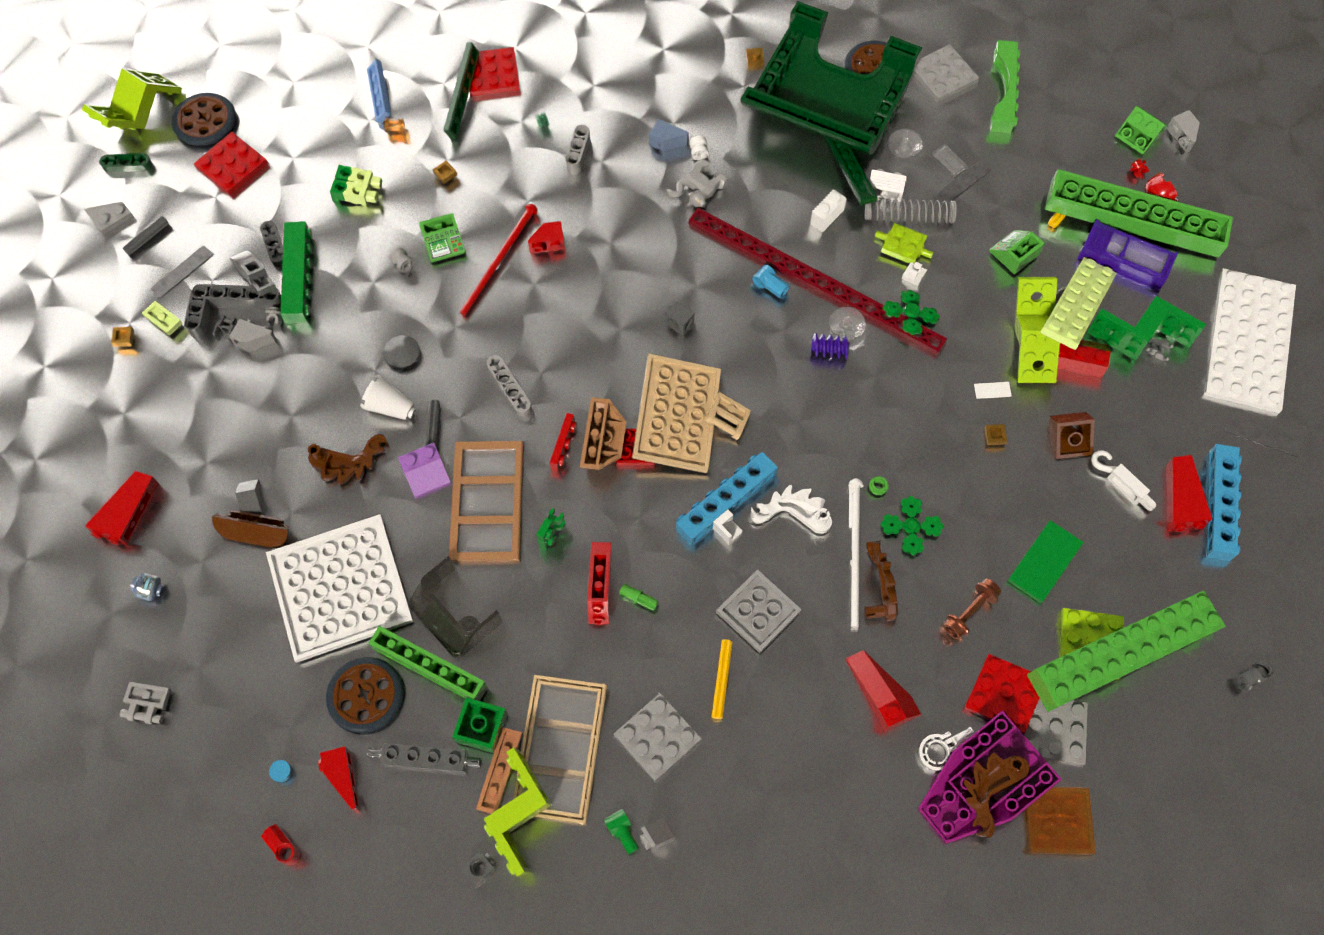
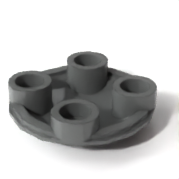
[383,335,420,370]

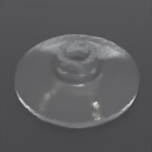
[888,129,923,158]
[829,307,866,340]

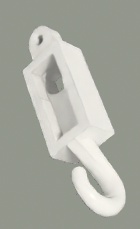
[1091,450,1156,511]

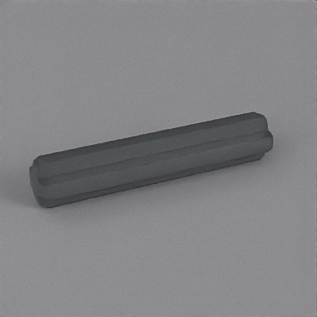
[122,216,169,255]
[425,400,440,447]

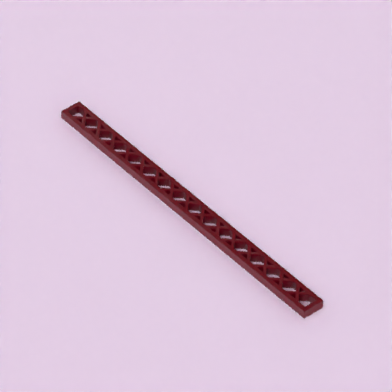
[688,208,947,356]

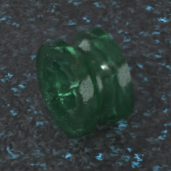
[535,112,549,129]

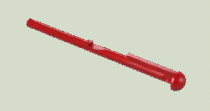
[460,203,538,316]

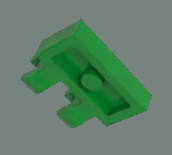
[536,508,566,551]

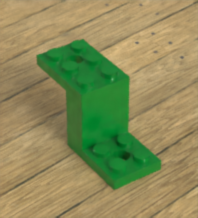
[1087,296,1206,360]

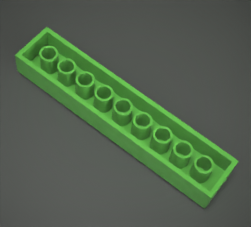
[1045,169,1233,258]
[1027,590,1226,712]

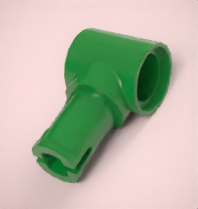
[604,809,639,855]

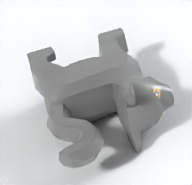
[667,159,727,208]

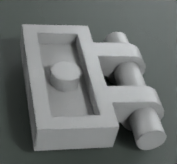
[120,682,171,724]

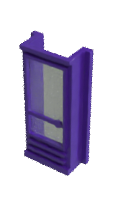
[1077,219,1178,293]

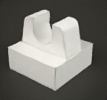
[902,262,927,287]

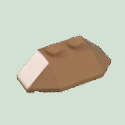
[580,397,627,470]

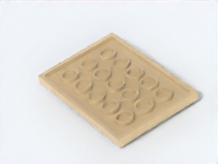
[632,354,721,473]

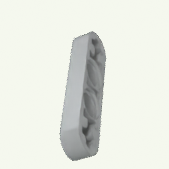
[486,355,531,416]

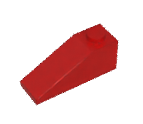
[318,746,360,813]

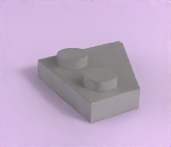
[84,201,133,235]

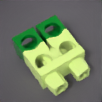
[329,164,383,206]

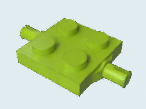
[875,223,934,264]

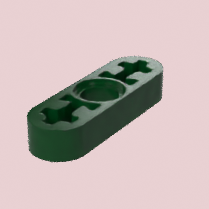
[99,153,152,172]

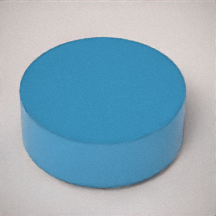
[269,760,292,783]

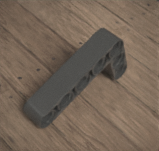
[184,284,281,339]

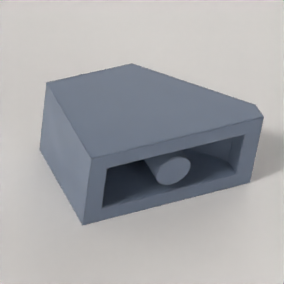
[649,119,689,151]

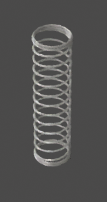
[865,198,957,224]

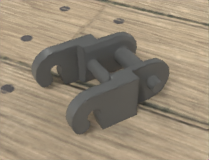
[213,315,237,340]
[1146,338,1174,361]

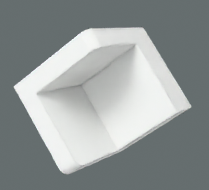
[713,510,742,545]

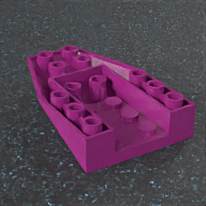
[918,710,1062,844]

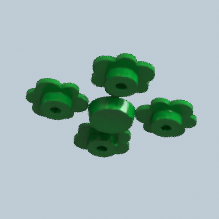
[883,290,940,335]
[880,496,944,555]

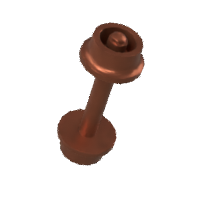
[943,579,1001,639]

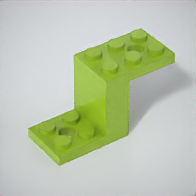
[82,68,183,130]
[1014,277,1060,383]
[483,747,552,877]

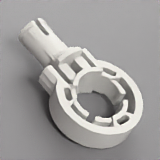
[918,727,974,771]

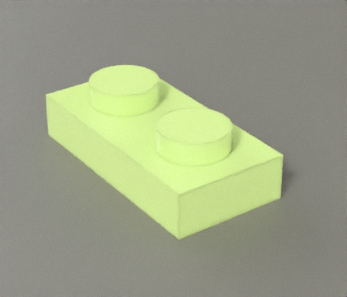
[142,301,183,336]

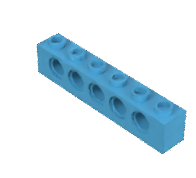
[1206,444,1242,561]
[676,452,778,546]

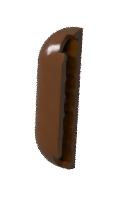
[212,510,289,547]

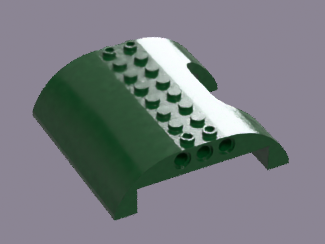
[740,1,923,155]

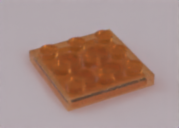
[1025,787,1096,855]

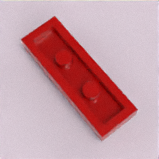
[549,413,577,472]

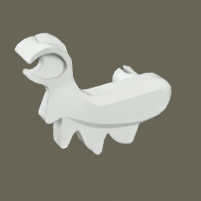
[750,485,832,534]

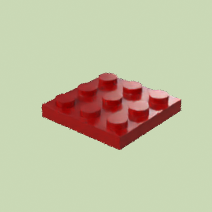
[469,47,520,97]
[193,132,268,195]
[965,654,1040,735]

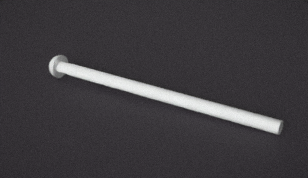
[848,478,864,628]

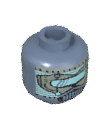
[131,573,164,601]

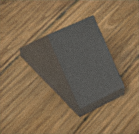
[235,479,263,515]

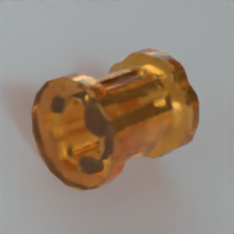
[384,117,405,134]

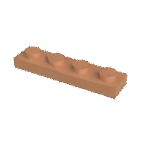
[476,727,523,814]

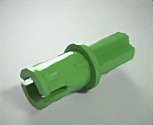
[619,583,659,610]

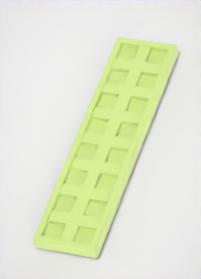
[1040,257,1117,350]

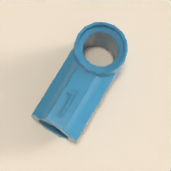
[752,265,790,298]

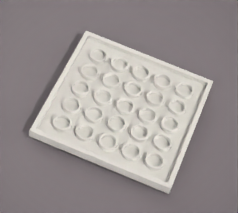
[266,514,413,663]

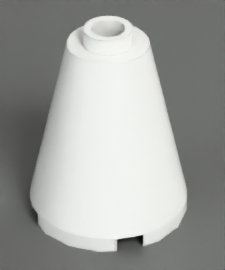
[360,375,416,420]

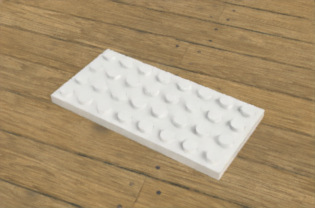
[1204,268,1296,413]

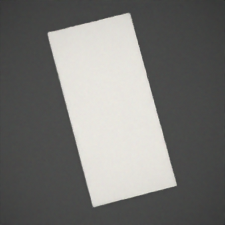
[974,382,1012,399]

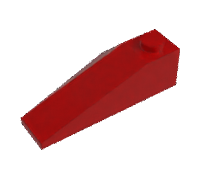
[845,650,921,732]

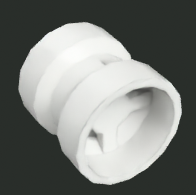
[689,136,709,160]

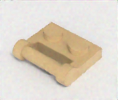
[704,392,751,440]

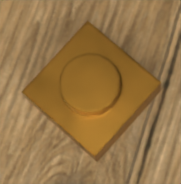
[746,48,764,66]
[432,160,457,184]
[111,326,134,347]
[984,424,1007,445]

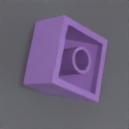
[398,443,451,498]

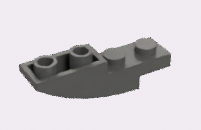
[230,251,276,297]

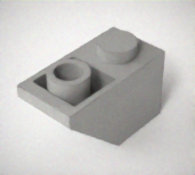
[1167,110,1200,153]
[229,319,277,351]
[640,818,675,853]

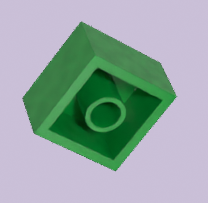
[452,697,508,753]

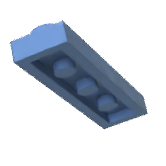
[367,59,391,124]

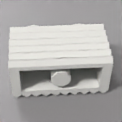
[869,169,907,202]
[810,190,847,232]

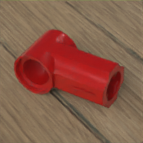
[261,824,301,866]

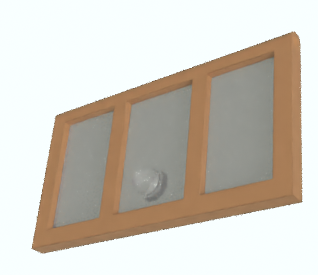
[449,441,524,562]

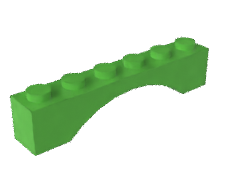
[990,40,1020,133]

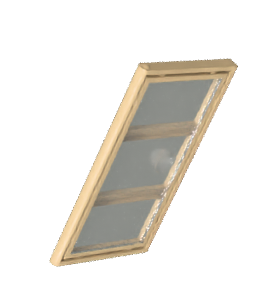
[513,675,607,825]

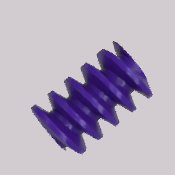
[810,333,850,360]

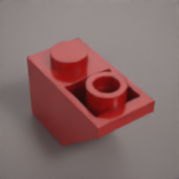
[528,221,565,253]

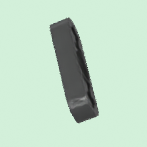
[260,221,283,267]

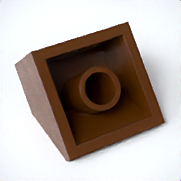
[1049,412,1095,459]

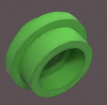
[869,476,889,495]

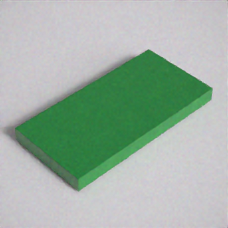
[1007,520,1084,604]

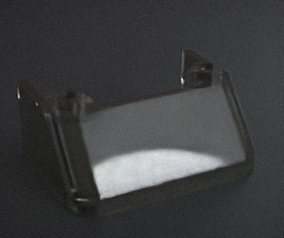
[409,556,503,658]

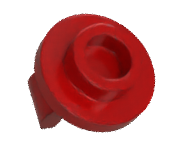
[1129,159,1149,178]

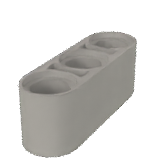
[565,124,590,175]

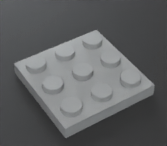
[913,44,979,103]
[716,569,802,653]
[614,693,702,782]
[1024,699,1088,766]

